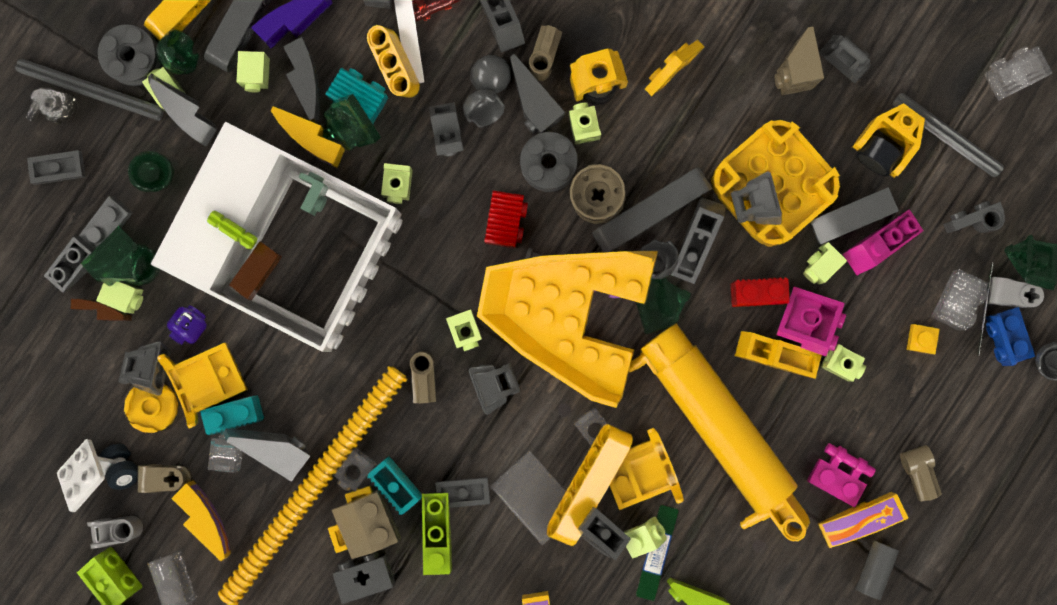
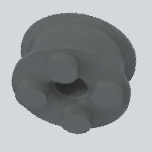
[98,24,162,86]
[520,132,578,192]

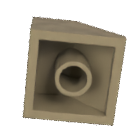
[775,27,824,96]
[332,490,401,559]

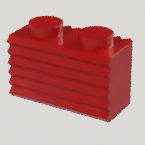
[484,190,528,249]
[730,277,790,307]

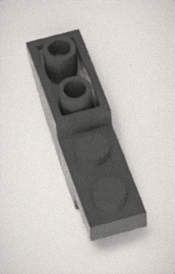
[44,196,133,293]

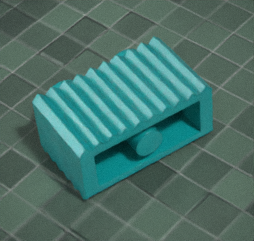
[326,68,389,125]
[201,395,264,435]
[367,456,422,515]

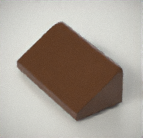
[229,241,283,301]

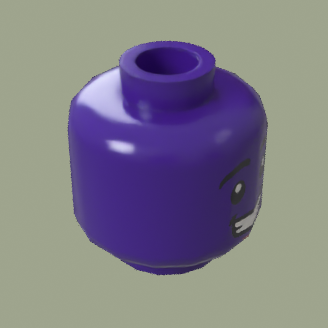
[167,305,207,345]

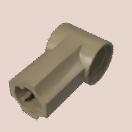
[529,25,562,81]
[410,351,436,403]
[900,445,942,502]

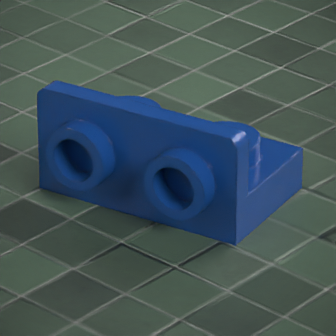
[986,307,1035,366]

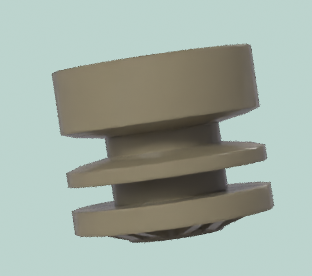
[570,164,626,224]

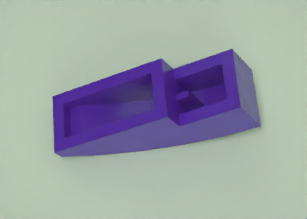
[251,0,333,48]

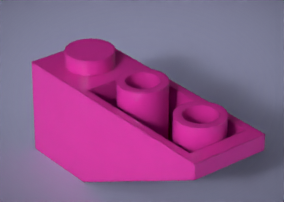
[843,209,924,275]

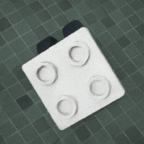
[57,439,138,512]

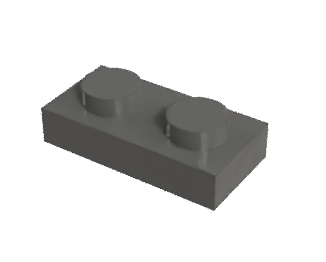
[27,150,86,185]
[435,477,490,508]

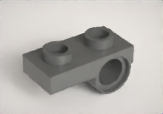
[943,201,1005,233]

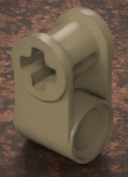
[138,464,192,493]

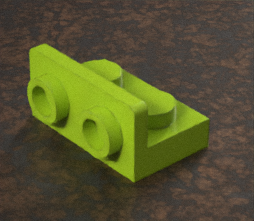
[77,547,142,605]

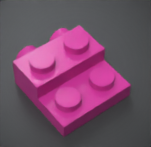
[777,287,847,356]

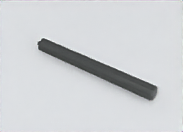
[15,58,164,121]

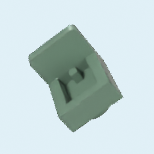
[299,171,329,216]

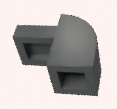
[429,102,464,156]

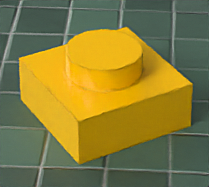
[907,324,939,354]

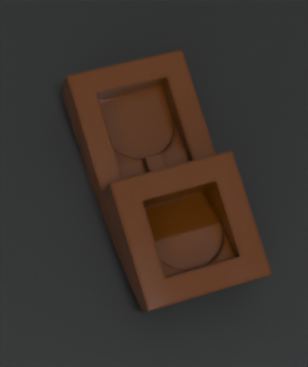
[70,299,132,321]

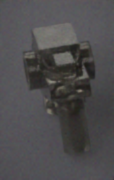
[25,87,78,124]

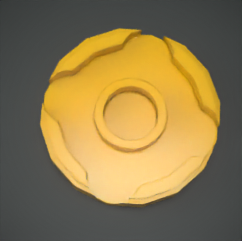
[124,384,178,433]

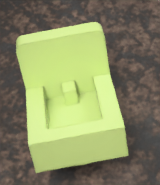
[624,516,667,559]

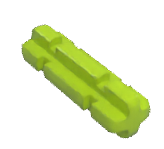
[207,211,257,249]

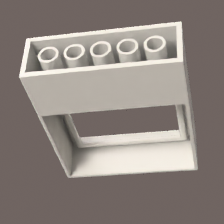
[151,122,403,352]

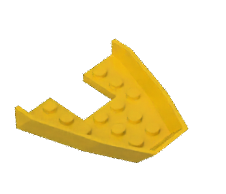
[477,251,658,408]

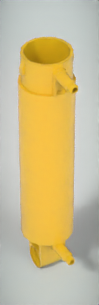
[629,323,810,541]

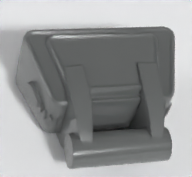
[819,35,871,83]
[731,171,782,225]
[118,341,171,396]
[468,363,521,415]

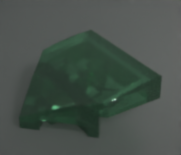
[323,94,381,151]
[81,226,143,286]
[1004,235,1057,290]
[636,278,691,335]

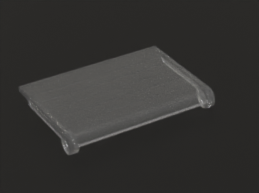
[490,451,566,545]

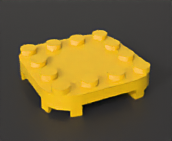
[711,120,840,247]

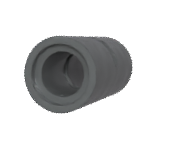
[855,540,899,600]

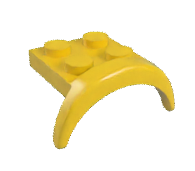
[157,343,248,428]
[610,428,684,510]

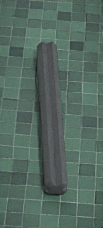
[893,93,1004,177]

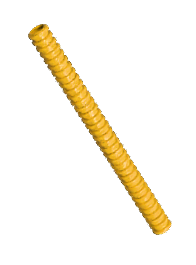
[218,366,407,605]

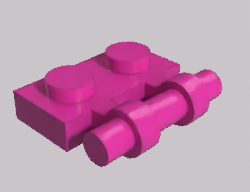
[807,443,876,507]

